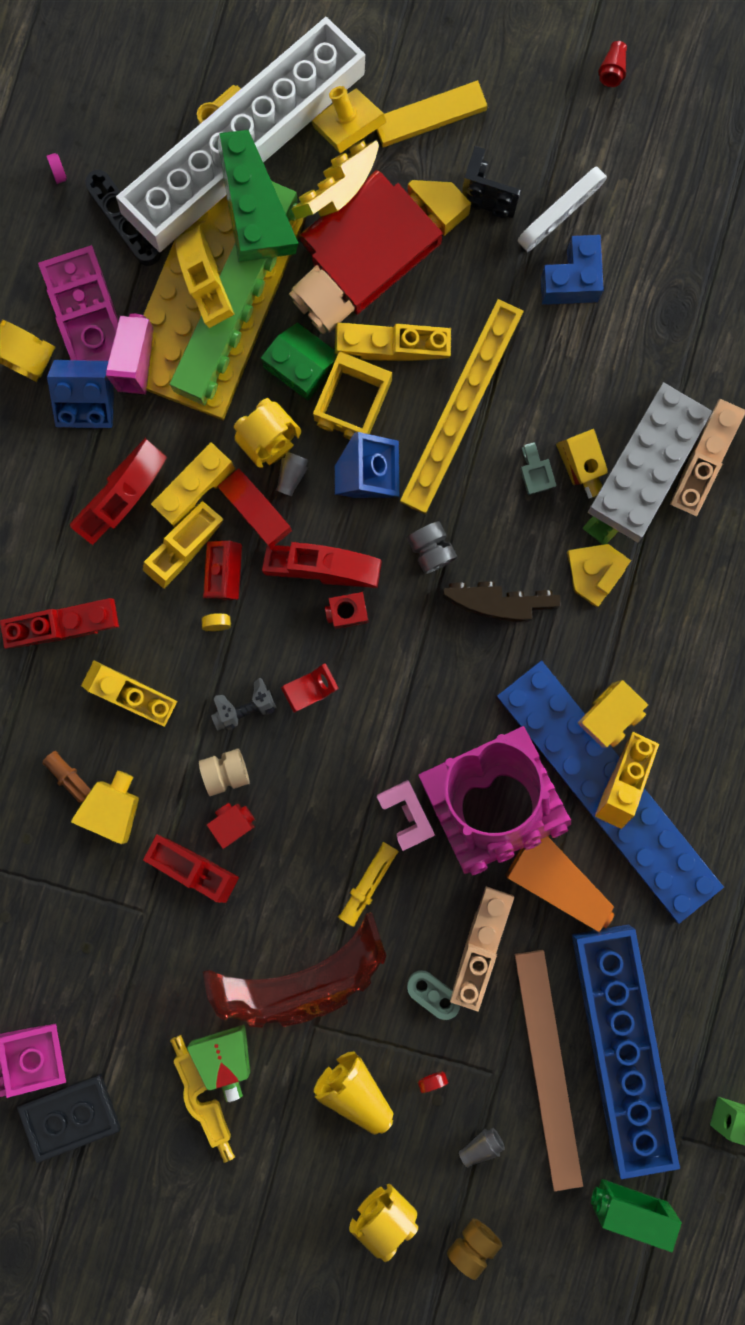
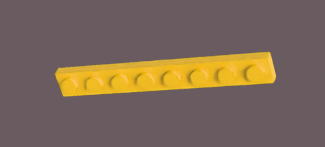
[400,299,523,515]

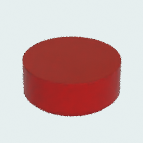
[418,1071,449,1093]

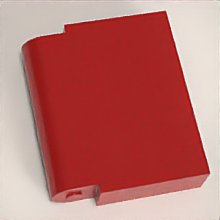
[299,170,443,315]

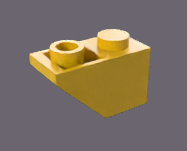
[407,180,471,236]

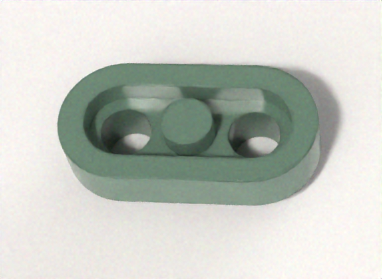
[407,971,460,1020]

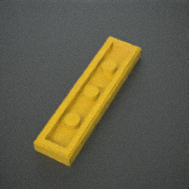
[376,80,487,147]

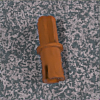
[42,751,91,803]

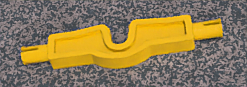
[170,1035,235,1163]

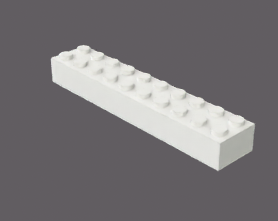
[116,17,365,252]

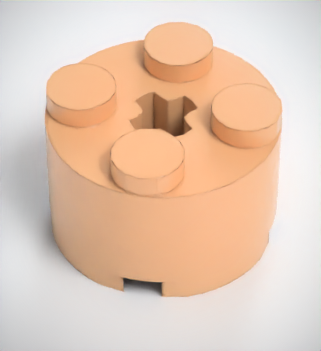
[289,265,355,335]

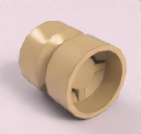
[199,749,250,796]

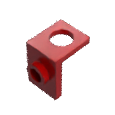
[281,664,339,713]

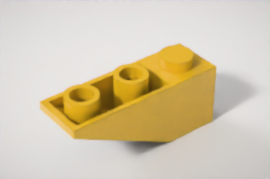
[81,661,177,727]
[595,732,659,829]

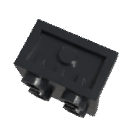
[462,146,521,218]

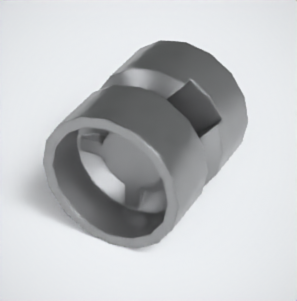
[407,521,458,574]

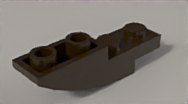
[443,581,561,622]

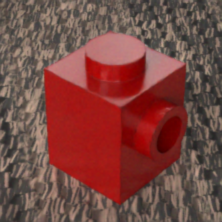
[207,803,255,849]

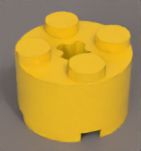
[0,319,55,382]
[234,398,301,468]
[349,1184,418,1262]

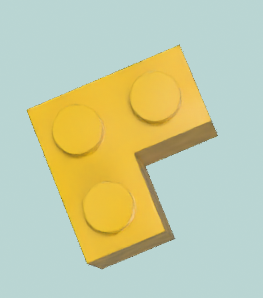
[577,680,648,748]

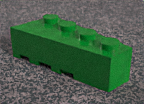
[218,129,299,262]

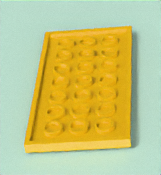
[144,195,307,421]

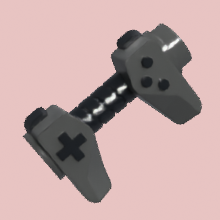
[211,678,277,731]

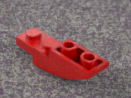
[70,438,167,545]
[262,542,382,588]
[0,598,119,649]

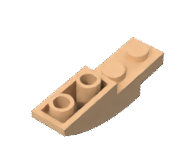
[670,399,745,516]
[450,886,514,1012]

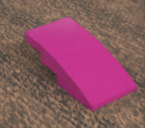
[38,245,119,361]
[0,1024,66,1098]

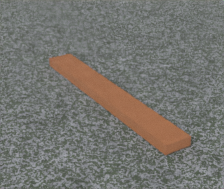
[514,950,583,1191]

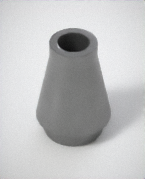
[276,452,308,496]
[459,1128,505,1168]

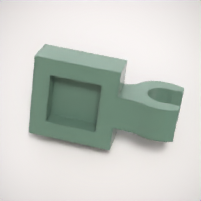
[520,442,557,496]

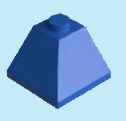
[335,432,400,498]

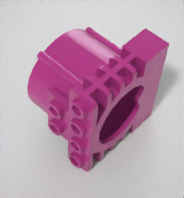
[419,726,571,875]

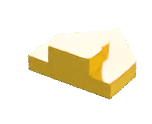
[567,544,631,607]

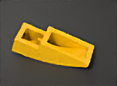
[143,501,224,589]

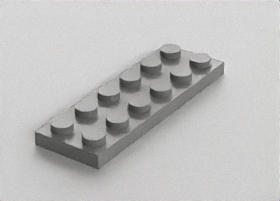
[587,382,712,542]

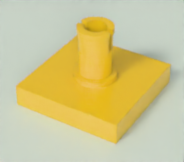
[311,86,386,153]

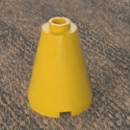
[314,1051,393,1135]

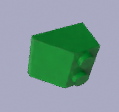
[261,322,338,401]

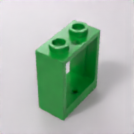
[591,1179,682,1252]

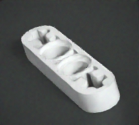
[517,167,607,252]

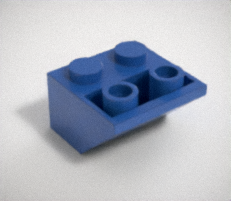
[47,360,114,428]

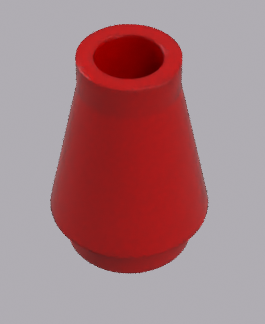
[598,41,627,87]

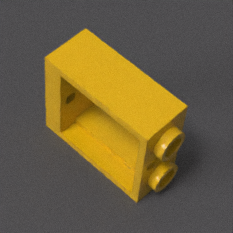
[313,351,392,440]

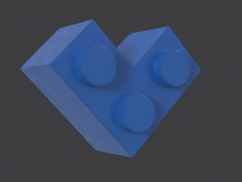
[541,235,604,305]

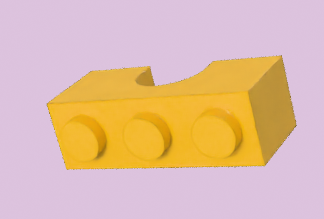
[151,442,235,527]

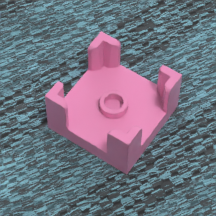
[377,780,435,851]

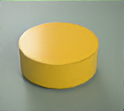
[201,614,231,631]

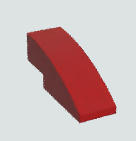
[217,469,292,549]
[143,834,239,903]

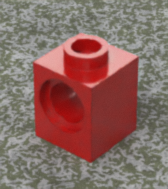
[325,592,368,629]

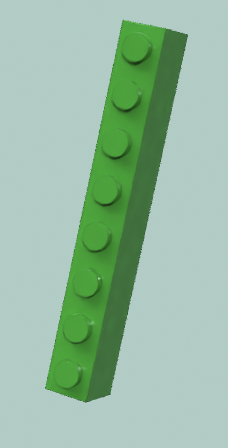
[169,181,298,406]

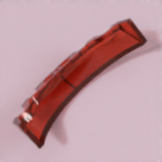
[203,912,387,1028]

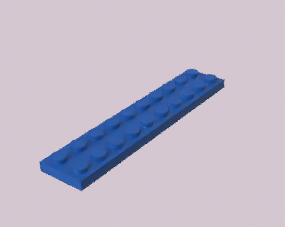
[496,661,724,924]

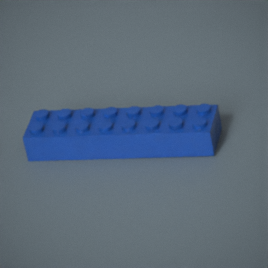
[572,924,680,1179]

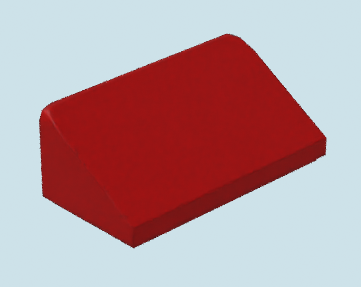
[203,541,242,600]

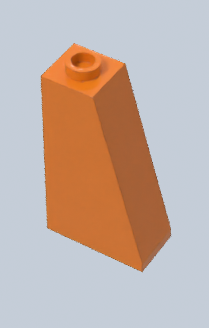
[505,836,614,932]

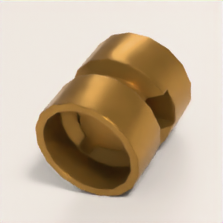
[447,1218,503,1280]

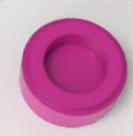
[46,153,67,184]

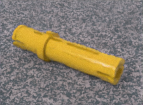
[338,842,399,927]

